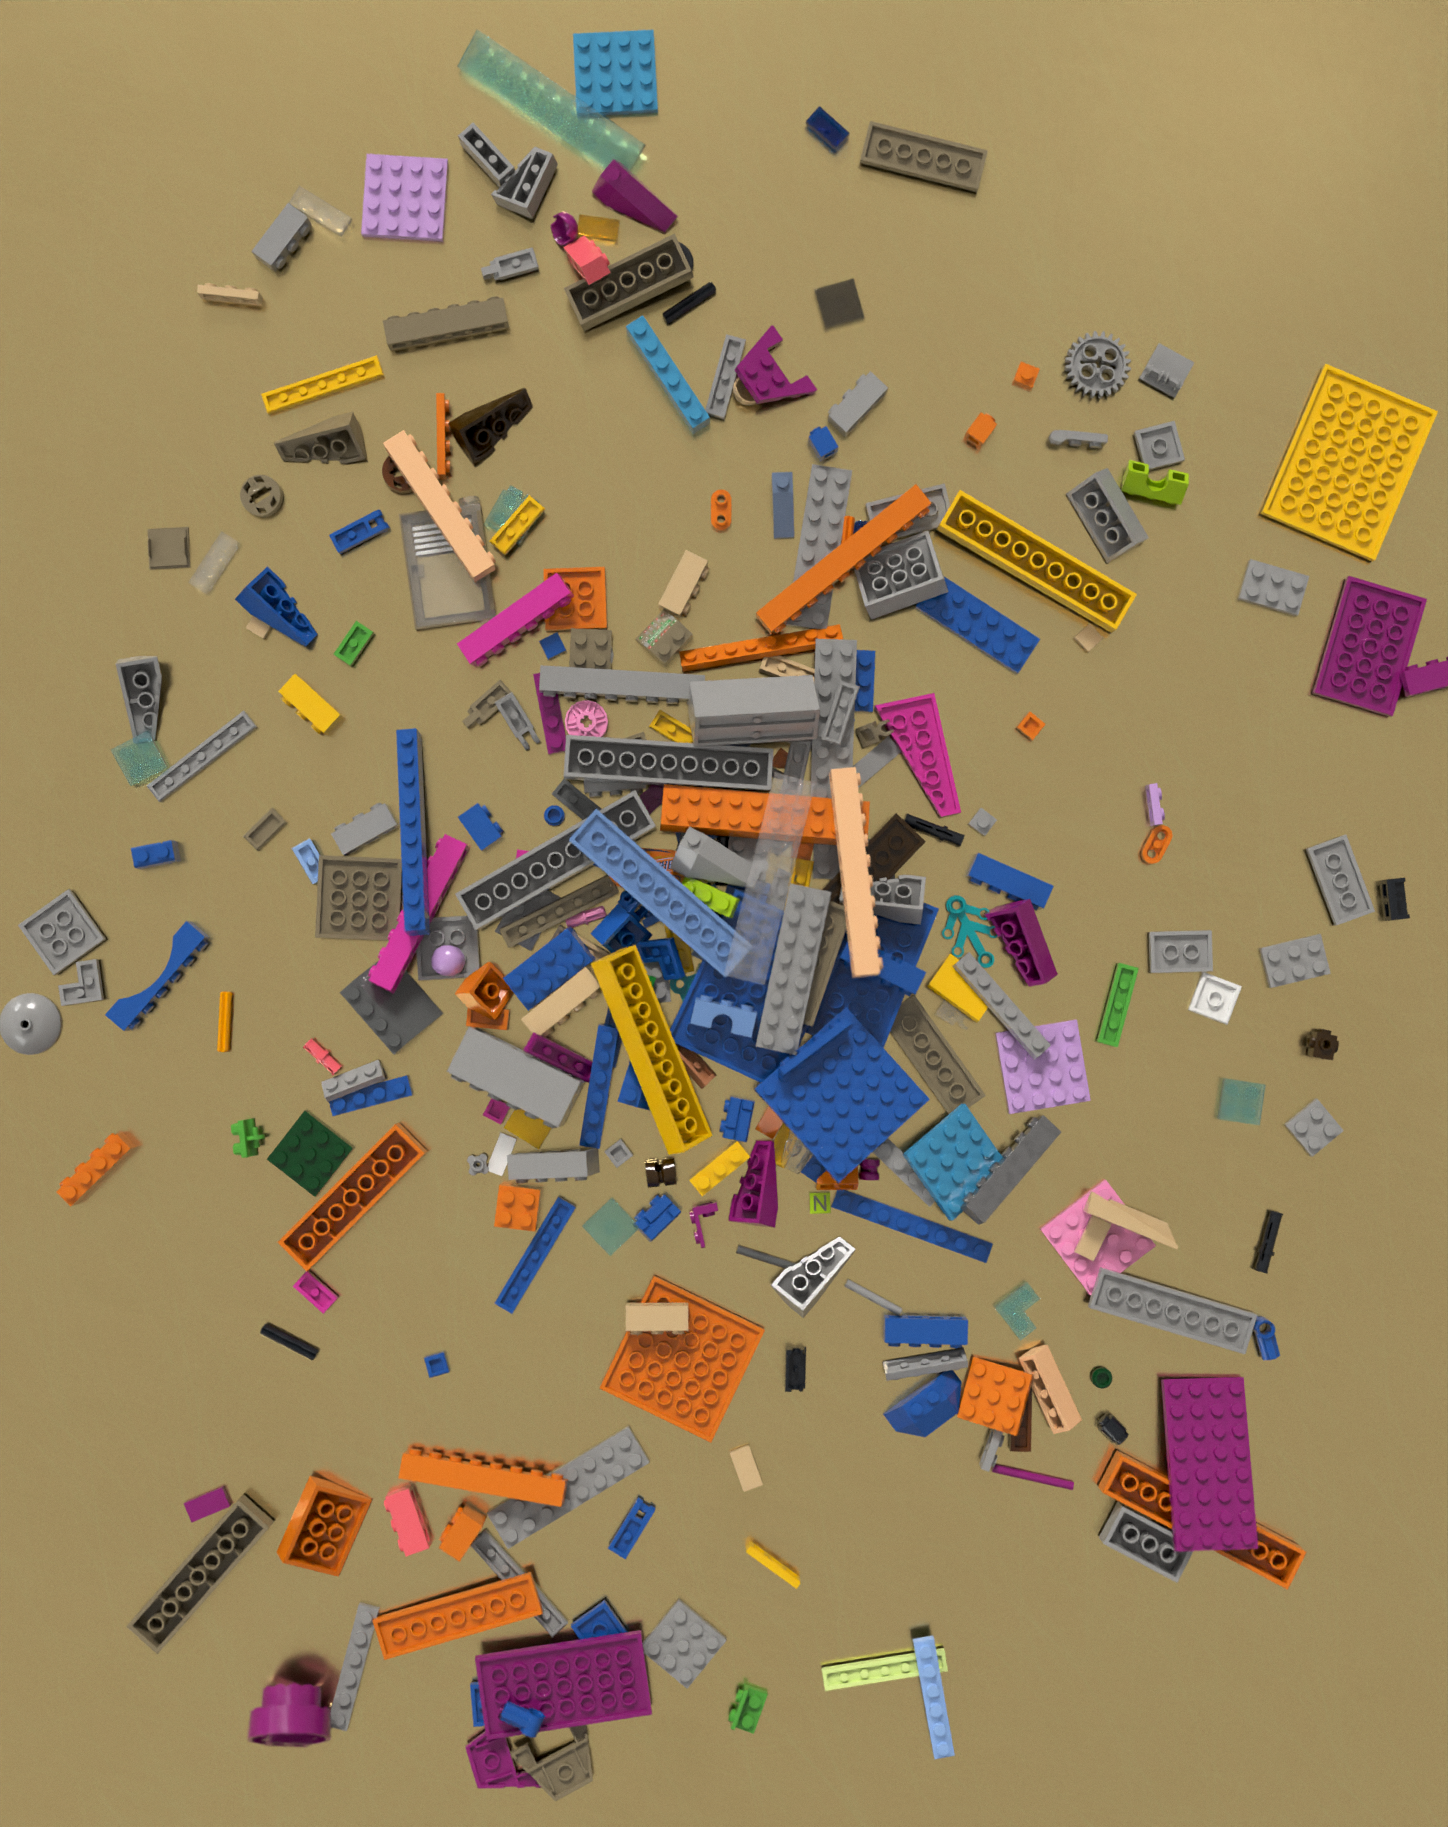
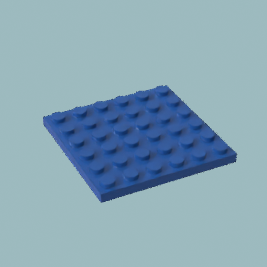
[754,1007,930,1183]

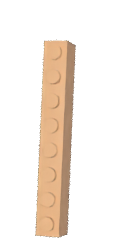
[383,430,496,582]

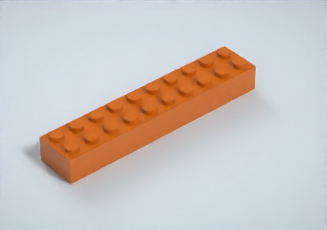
[660,784,870,845]
[1098,1450,1307,1590]

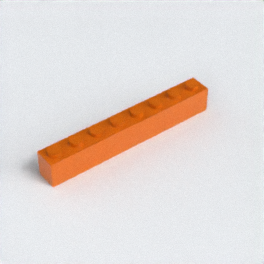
[398,1448,568,1507]

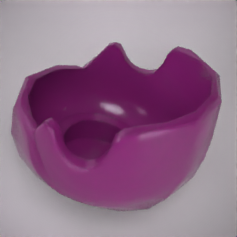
[551,211,578,246]

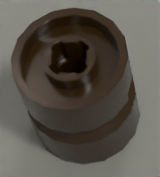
[645,1158,677,1188]

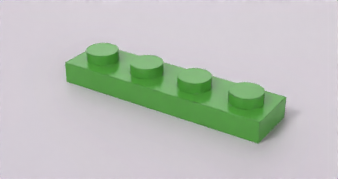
[1097,963,1139,1047]

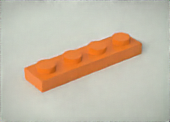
[436,393,451,479]

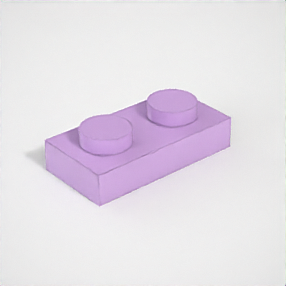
[1145,783,1165,826]

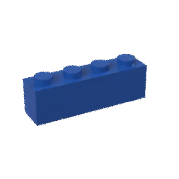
[967,853,1054,911]
[883,1315,968,1348]

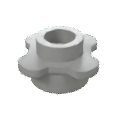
[467,1154,489,1176]

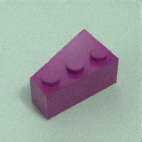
[1400,657,1448,697]

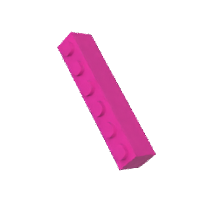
[457,573,574,667]

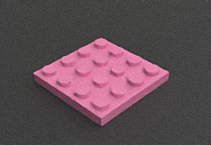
[1040,1180,1156,1296]

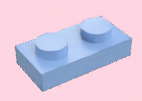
[291,838,319,884]

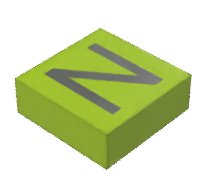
[809,1192,831,1214]

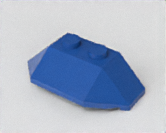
[883,1370,962,1437]

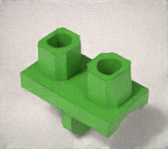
[231,1118,265,1158]

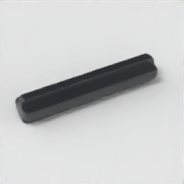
[662,282,716,323]
[260,1324,318,1360]

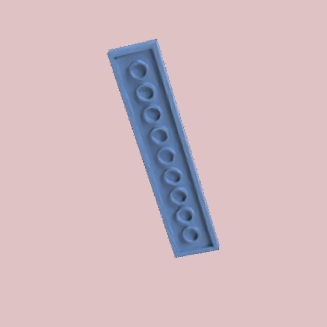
[569,809,753,978]

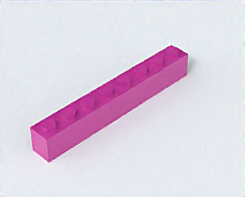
[368,834,469,994]

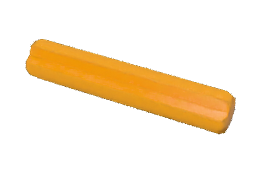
[217,991,232,1052]

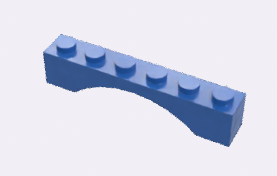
[105,921,210,1031]

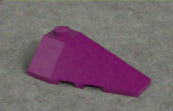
[591,159,678,232]
[728,1141,778,1228]

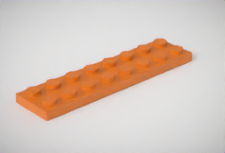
[372,1572,543,1660]

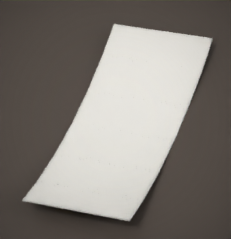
[488,1132,516,1176]

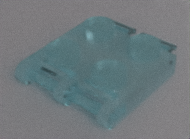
[484,485,539,545]

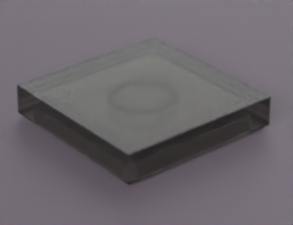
[814,278,865,330]

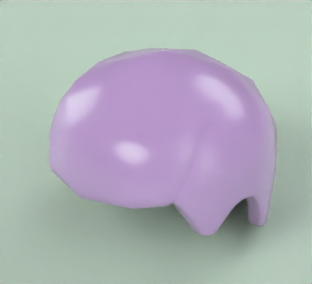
[431,945,465,976]

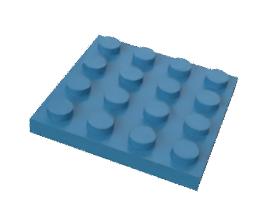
[573,30,658,117]
[902,1104,1003,1221]

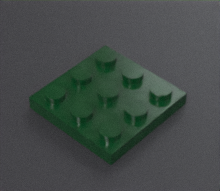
[267,1110,354,1197]

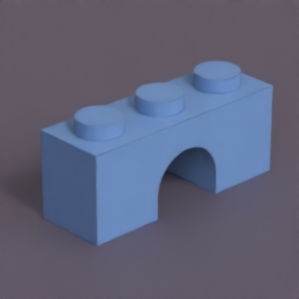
[690,995,757,1037]

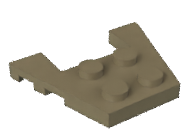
[510,1725,593,1801]

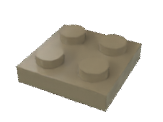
[569,628,612,670]

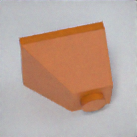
[455,962,514,1020]

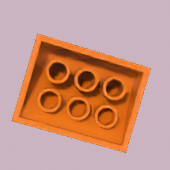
[277,1476,372,1577]

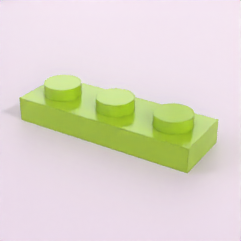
[682,877,740,918]

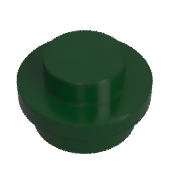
[1091,1367,1112,1389]

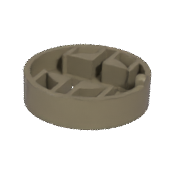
[240,475,283,517]

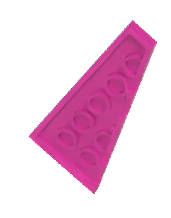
[874,693,961,817]

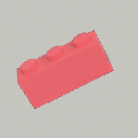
[563,235,610,285]
[384,1484,432,1556]

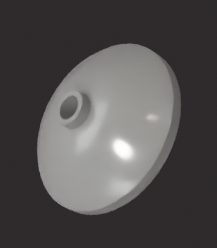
[0,993,62,1055]

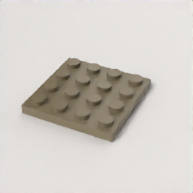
[315,855,402,941]

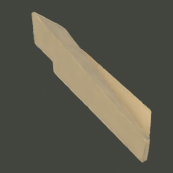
[1084,1191,1178,1250]

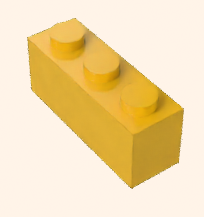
[278,674,343,735]
[689,1140,750,1196]

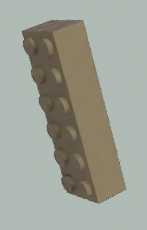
[564,233,694,331]

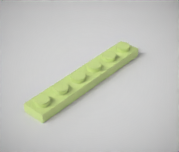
[822,1648,948,1691]

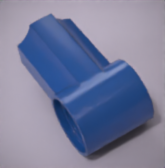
[1253,1316,1280,1360]
[500,1701,545,1738]

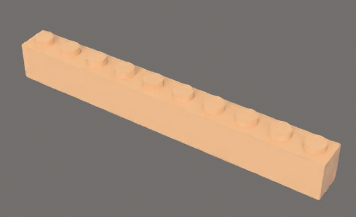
[829,767,883,978]

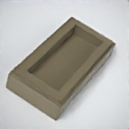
[243,808,288,851]

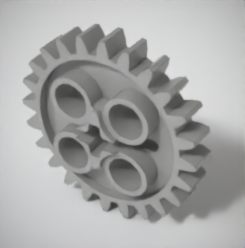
[1064,331,1131,399]

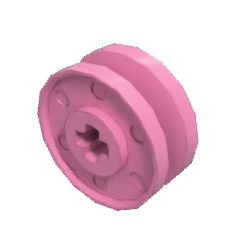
[565,700,608,737]

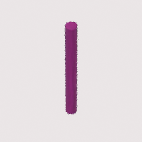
[991,1464,1074,1490]

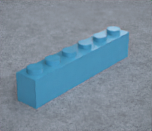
[626,315,710,434]

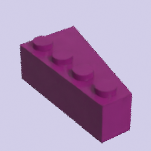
[984,899,1058,987]

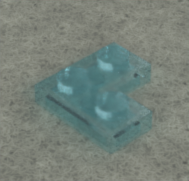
[994,1281,1040,1341]

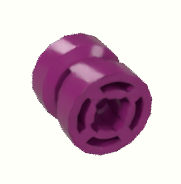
[859,1158,880,1181]

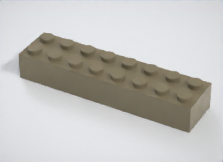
[126,1494,274,1654]

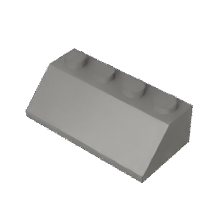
[1066,468,1149,563]

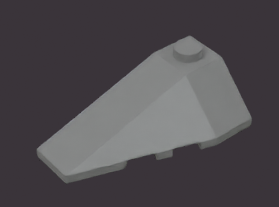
[839,875,926,925]

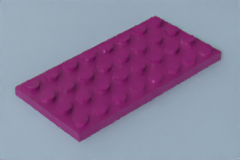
[1161,1377,1258,1552]
[475,1630,652,1740]

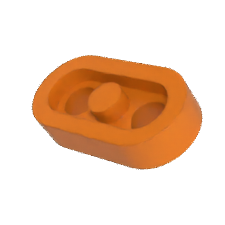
[711,489,731,532]
[1141,825,1172,864]

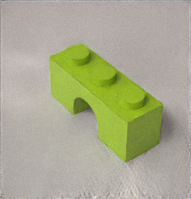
[1122,460,1189,505]

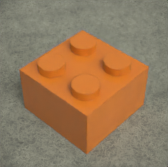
[494,1183,542,1231]
[439,1503,487,1562]

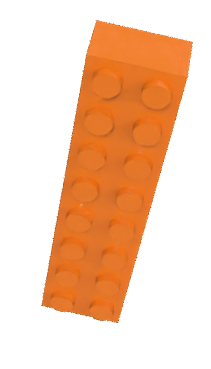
[278,1123,428,1272]

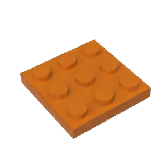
[543,567,607,631]
[957,1357,1034,1436]

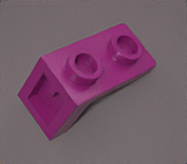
[689,1201,718,1248]

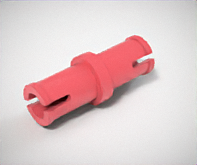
[303,1038,342,1076]

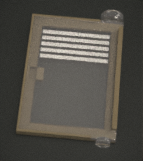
[399,496,496,630]

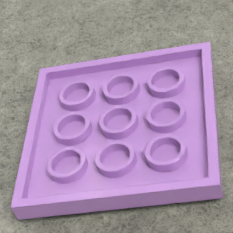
[361,154,449,242]
[995,1019,1091,1114]

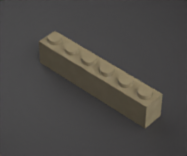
[383,296,510,350]

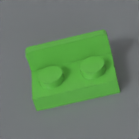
[728,1683,768,1734]

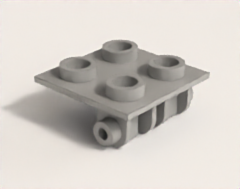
[1139,343,1194,398]

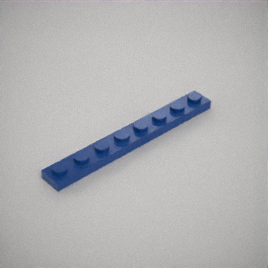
[831,1190,993,1263]

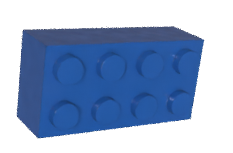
[503,926,596,1011]

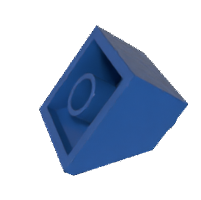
[590,904,652,953]

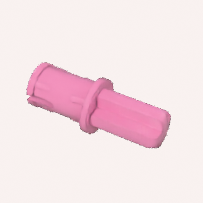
[565,906,606,928]

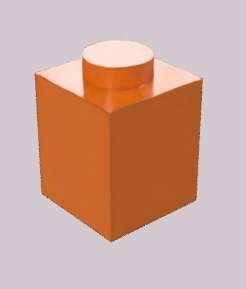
[964,412,997,449]

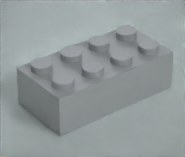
[1099,1501,1193,1583]

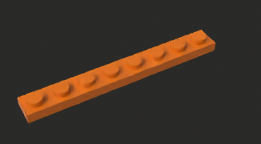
[679,624,843,672]

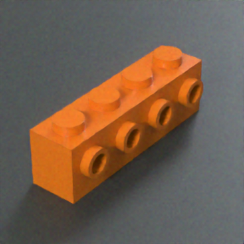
[56,1132,137,1207]

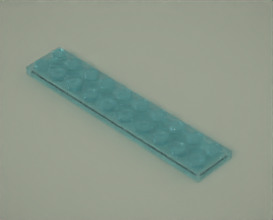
[457,30,646,171]

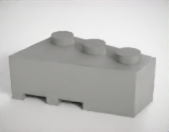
[491,147,558,219]

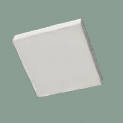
[1188,972,1242,1025]

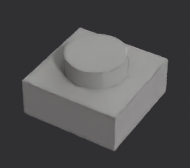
[968,808,997,836]
[604,1139,633,1168]

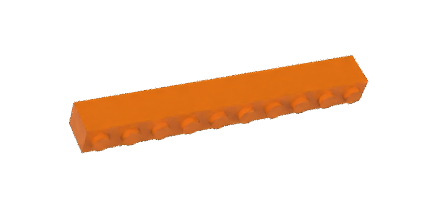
[756,484,931,635]

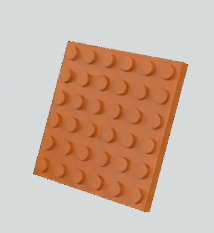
[599,1276,765,1443]

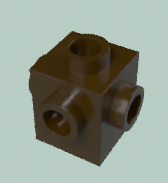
[1306,1029,1339,1060]

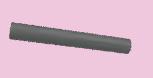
[736,1245,796,1269]

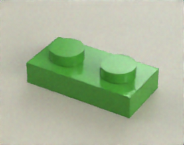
[334,621,374,667]

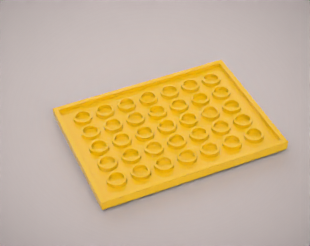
[1261,364,1438,562]

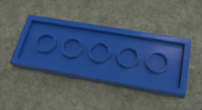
[915,577,1040,674]

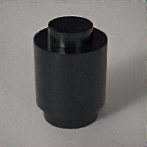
[1098,1414,1129,1446]

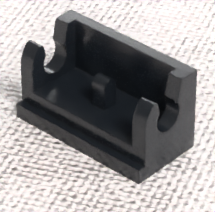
[1380,878,1410,921]
[785,1346,806,1392]

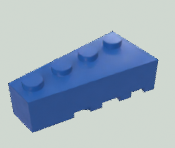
[840,942,926,997]

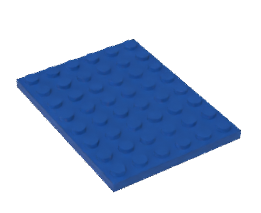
[670,889,848,1083]

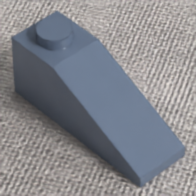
[771,472,794,539]

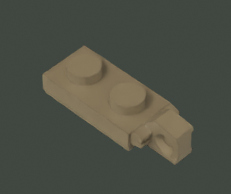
[462,680,511,729]

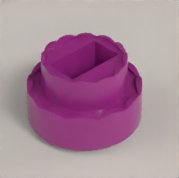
[247,1684,331,1747]

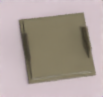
[147,527,190,570]

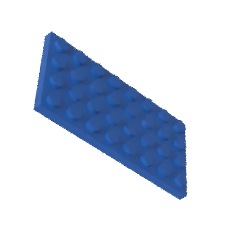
[806,902,939,1048]

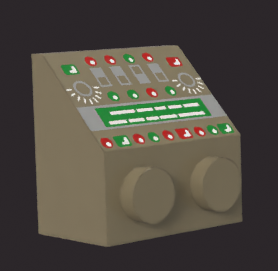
[636,610,693,667]

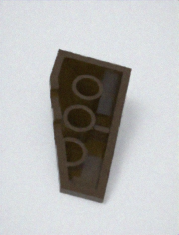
[448,388,533,464]

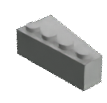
[507,1148,600,1183]

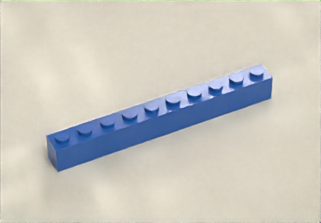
[396,728,430,936]

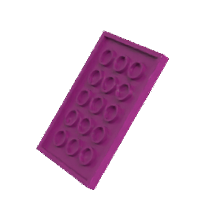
[1312,576,1427,717]

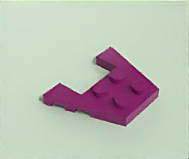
[734,325,817,404]
[465,1731,542,1788]

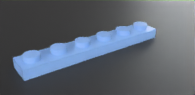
[913,1635,955,1759]

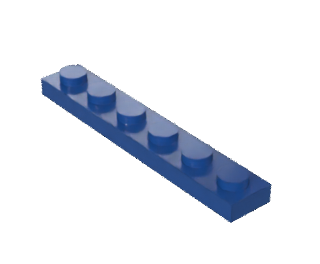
[579,1024,619,1149]
[494,1196,576,1314]

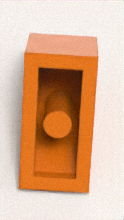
[816,1166,858,1190]

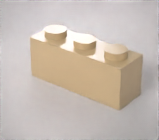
[658,550,710,618]
[626,1303,689,1335]

